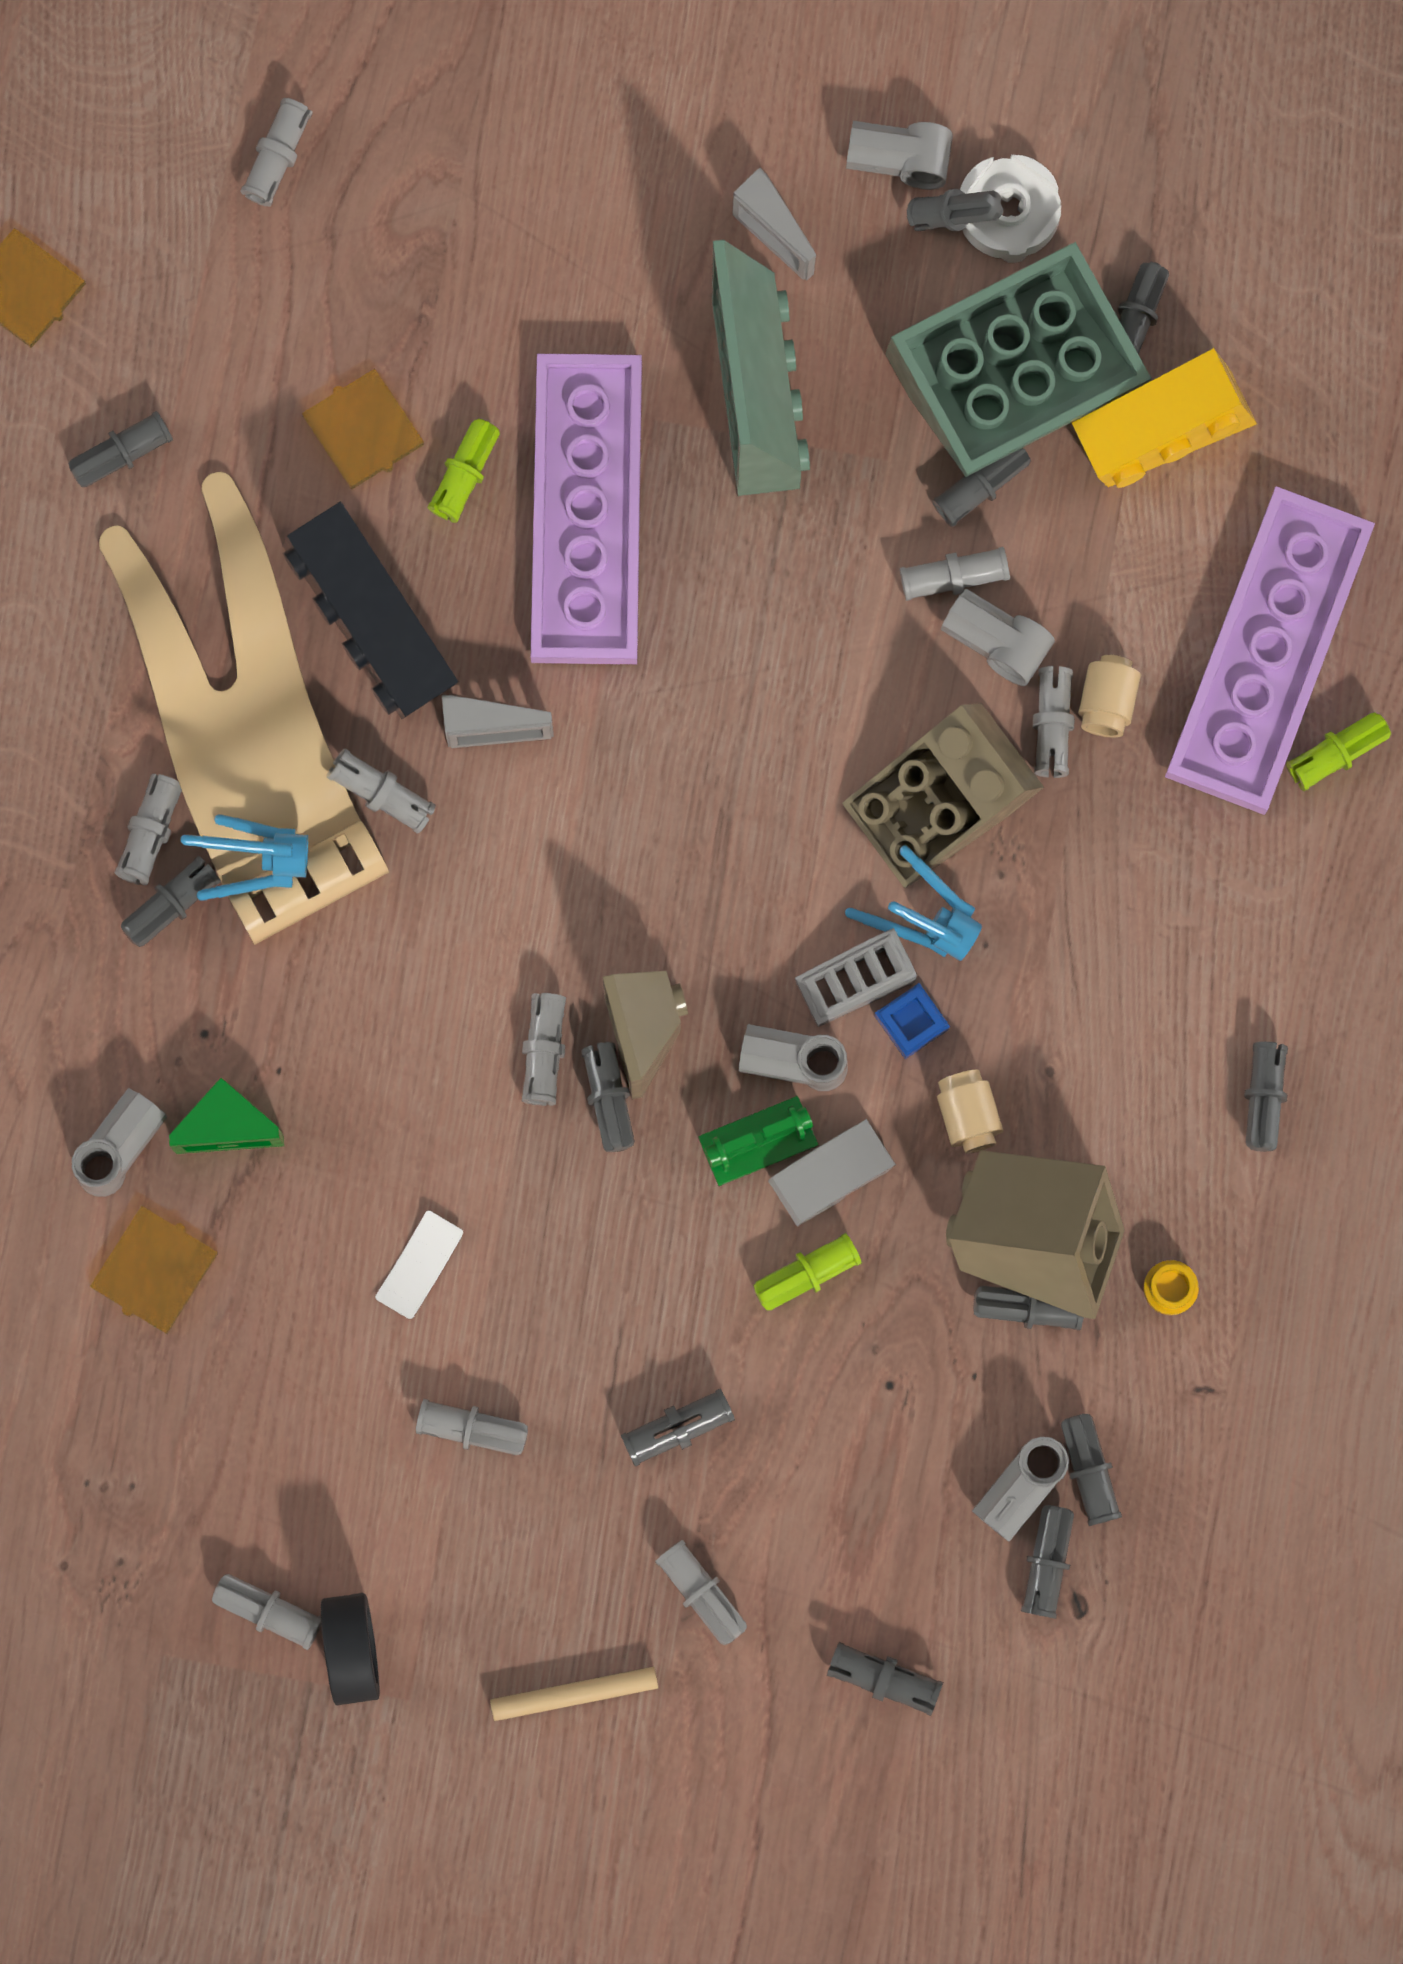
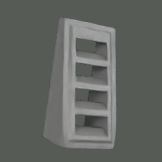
[732,168,816,281]
[442,695,554,748]
[795,928,917,1027]

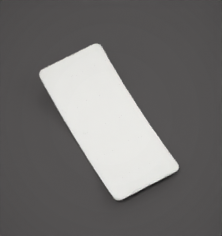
[375,1211,463,1319]

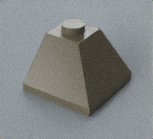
[603,971,688,1100]

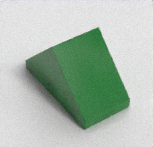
[169,1078,284,1154]

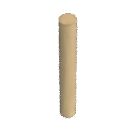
[490,1667,658,1722]

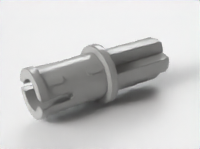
[416,1399,528,1455]
[655,1540,747,1645]
[212,1574,321,1650]

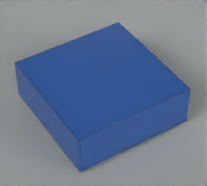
[874,983,950,1059]

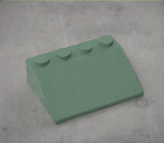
[712,240,810,496]
[885,242,1152,477]

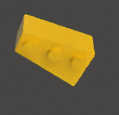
[1072,348,1257,488]

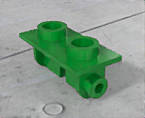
[698,1096,819,1187]

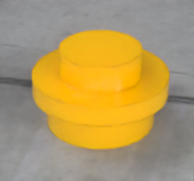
[1143,1260,1199,1315]

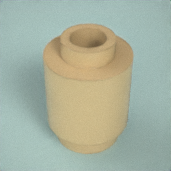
[1079,655,1141,738]
[937,1069,1004,1154]

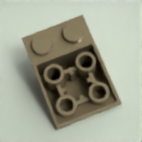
[842,703,1044,888]

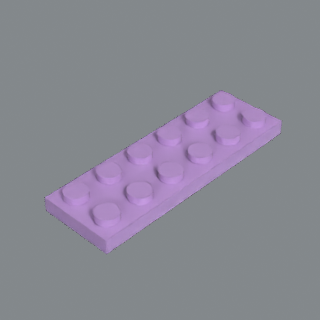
[531,354,642,664]
[1165,486,1375,815]

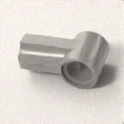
[846,121,953,190]
[941,589,1055,686]
[739,1024,848,1091]
[72,1088,167,1197]
[972,1437,1069,1542]

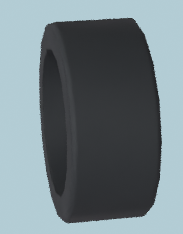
[321,1593,380,1706]

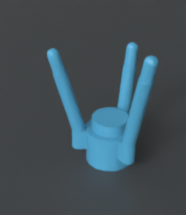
[180,814,308,901]
[845,846,982,961]

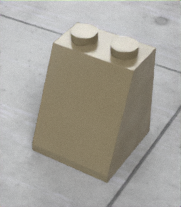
[946,1150,1125,1319]

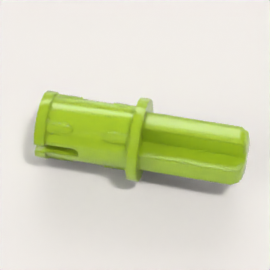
[427,418,500,523]
[1286,713,1391,791]
[753,1233,862,1311]

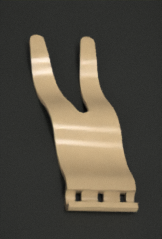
[99,472,389,945]

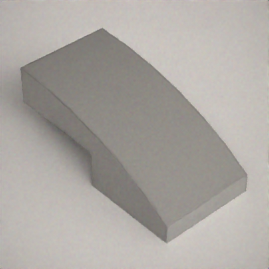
[768,1119,896,1226]

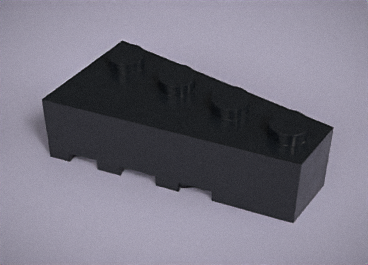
[282,501,459,719]

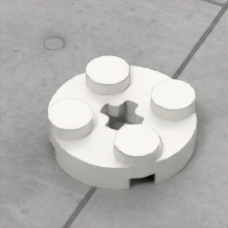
[960,155,1061,263]

